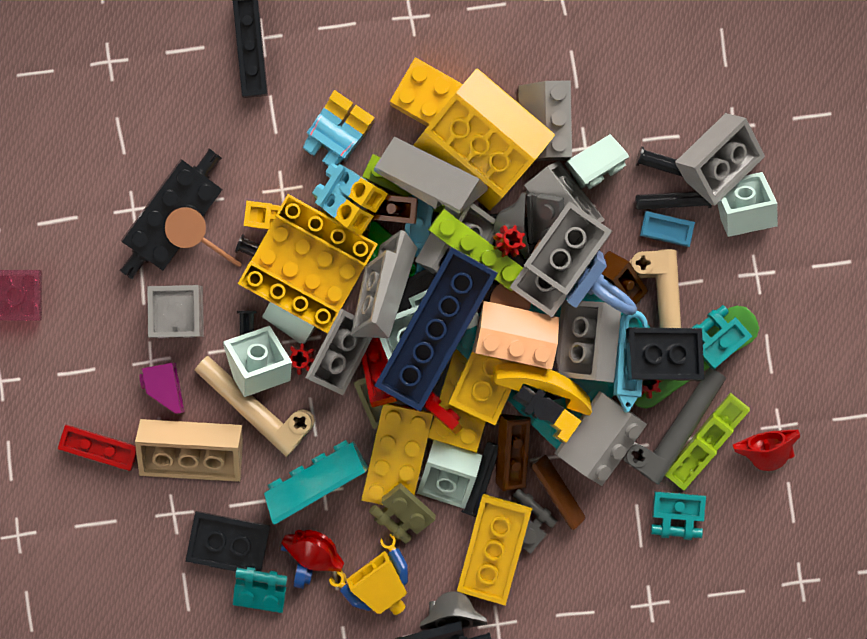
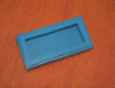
[639,211,695,247]

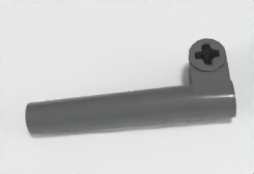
[623,368,726,485]

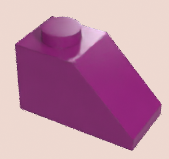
[139,363,185,414]

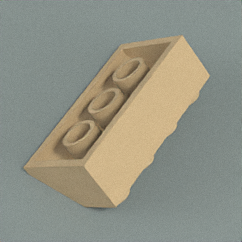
[135,419,243,482]

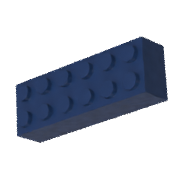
[374,247,498,412]

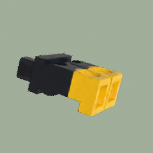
[513,385,581,442]

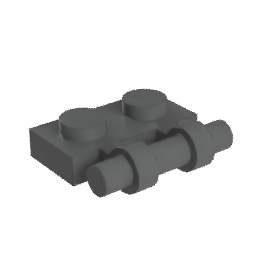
[512,489,558,554]

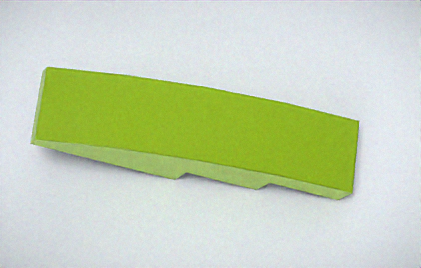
[665,393,750,490]

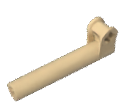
[629,249,681,328]
[195,356,315,457]

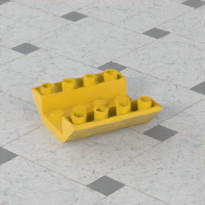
[413,68,555,210]
[238,194,378,334]

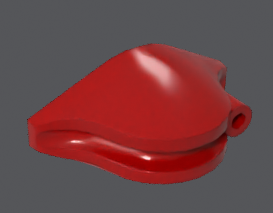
[733,429,800,471]
[281,530,344,572]

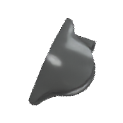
[494,192,530,259]
[420,591,488,630]

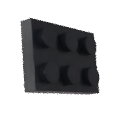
[626,327,705,381]
[185,511,271,572]

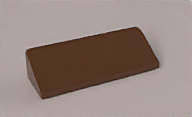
[496,414,531,491]
[530,455,586,530]

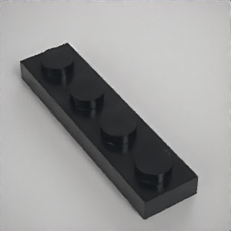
[232,0,268,98]

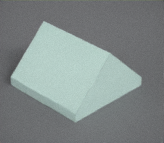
[262,302,316,344]

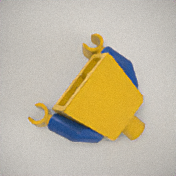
[329,534,408,615]

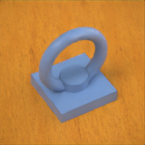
[566,251,637,315]

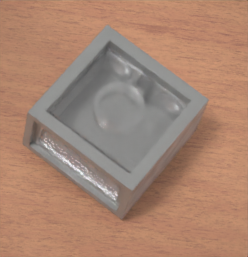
[147,285,204,338]

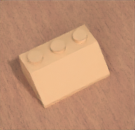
[472,301,559,369]

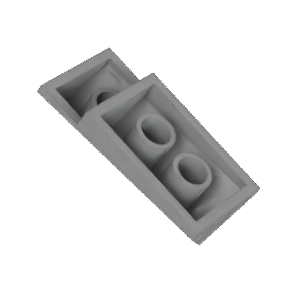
[374,137,488,214]
[510,201,612,318]
[351,230,417,338]

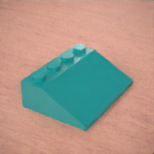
[264,440,369,525]

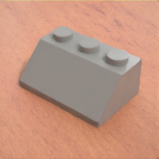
[518,80,572,161]
[675,113,765,206]
[524,161,605,223]
[415,203,495,275]
[556,300,621,382]
[305,309,372,395]
[555,391,647,486]

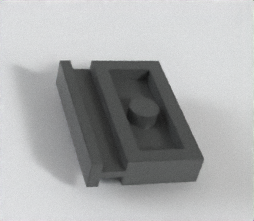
[526,192,564,244]

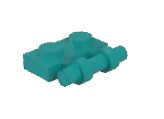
[692,305,752,370]
[651,491,706,540]
[233,567,288,613]

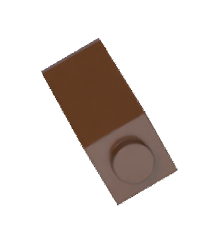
[367,194,418,224]
[601,251,648,304]

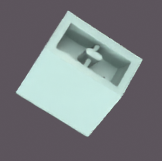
[565,134,629,190]

